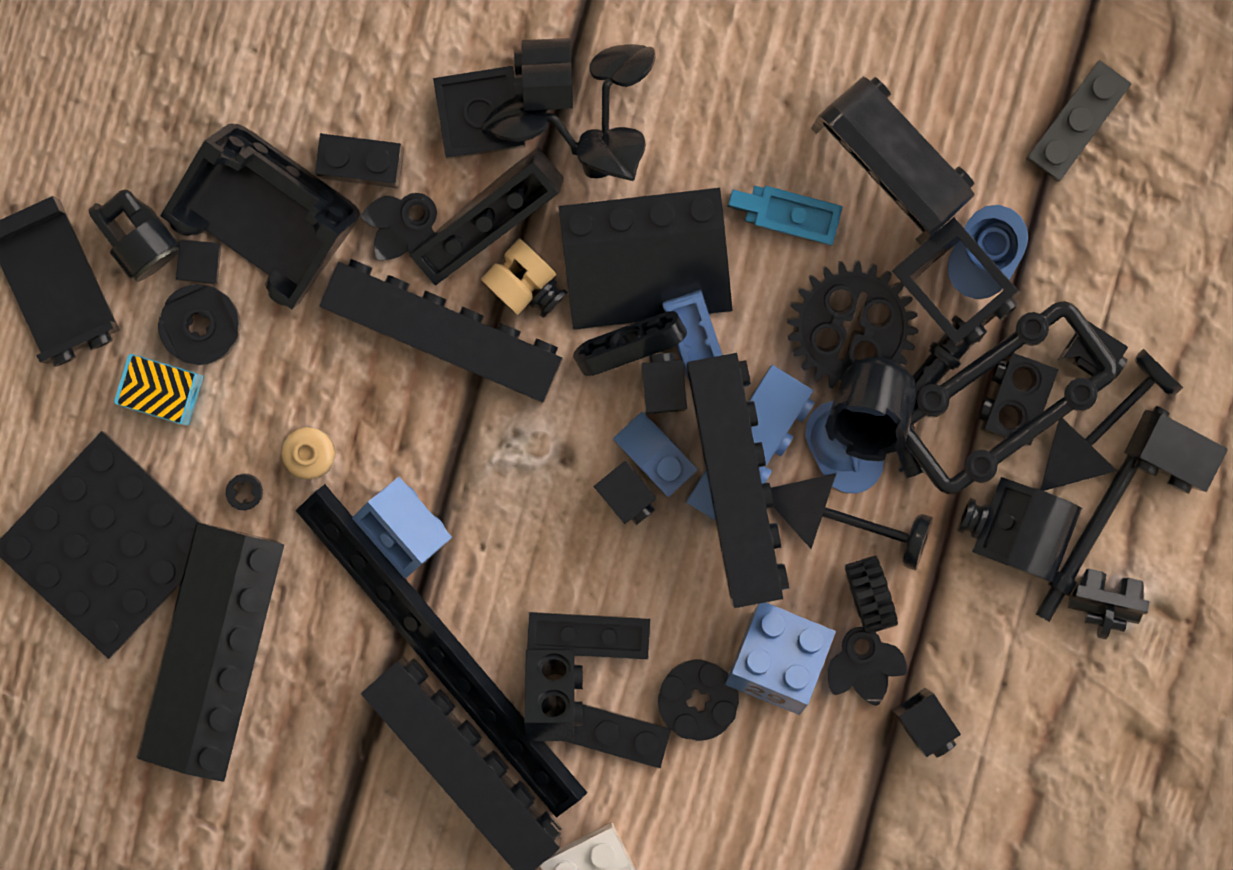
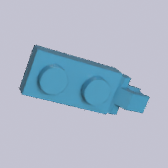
[727,185,843,246]

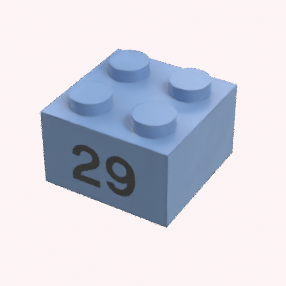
[725,602,836,715]

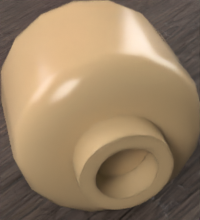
[281,427,336,480]

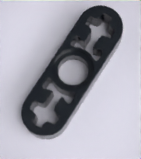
[573,311,687,376]

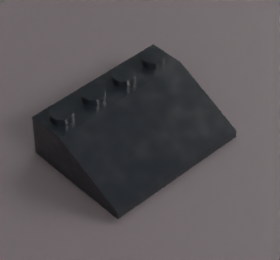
[558,187,733,330]

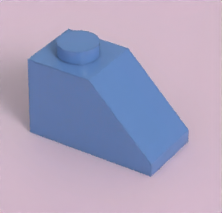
[613,412,698,497]

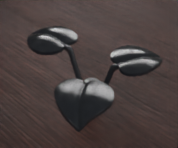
[482,44,656,181]

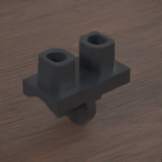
[1068,569,1150,640]

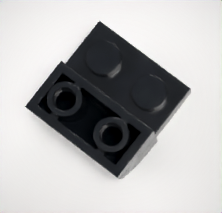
[972,477,1082,583]

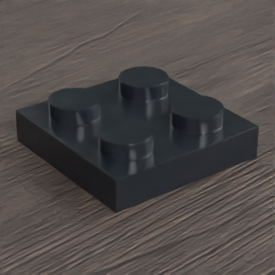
[433,66,526,159]

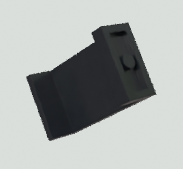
[0,196,120,367]

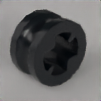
[529,279,568,319]
[225,473,263,511]
[957,498,990,539]

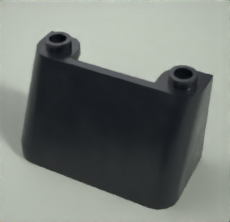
[160,123,361,310]

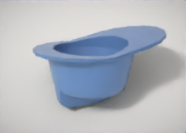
[947,205,1028,299]
[805,400,884,494]

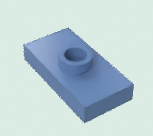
[662,290,723,380]

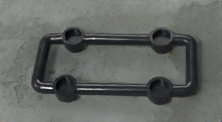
[905,301,1118,494]

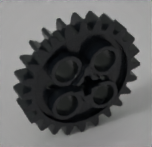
[787,260,919,389]

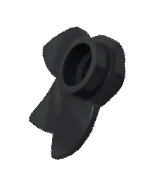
[361,193,437,260]
[828,626,907,706]

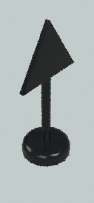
[1040,348,1184,491]
[771,473,933,571]

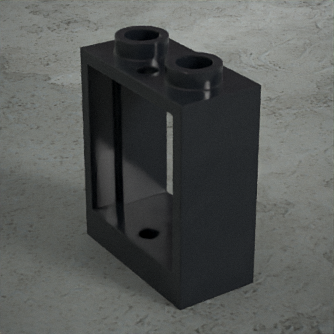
[892,217,1021,348]

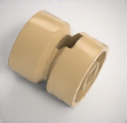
[480,239,557,315]

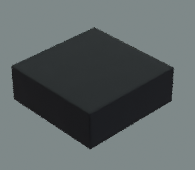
[176,239,222,284]

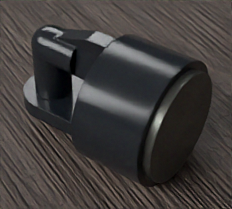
[88,189,180,282]

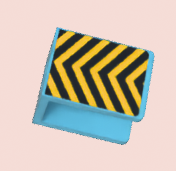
[114,354,204,425]

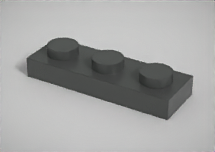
[1026,60,1132,182]

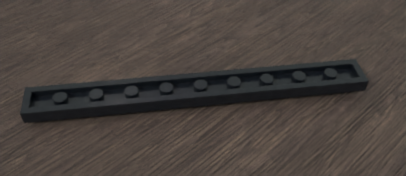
[295,484,588,818]

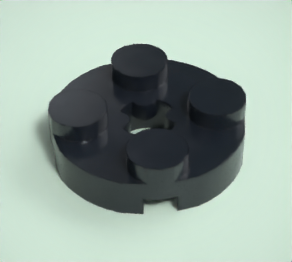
[158,284,241,365]
[658,659,739,741]

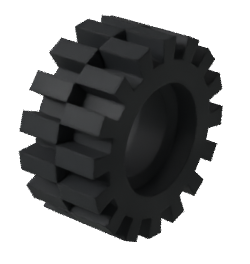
[845,555,898,635]

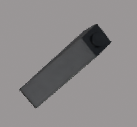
[410,147,563,286]

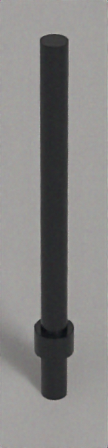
[1035,406,1170,622]

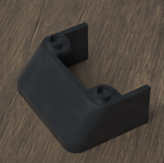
[811,76,975,245]

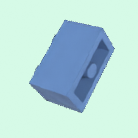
[352,477,452,579]

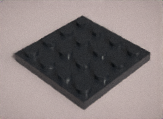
[0,431,202,659]

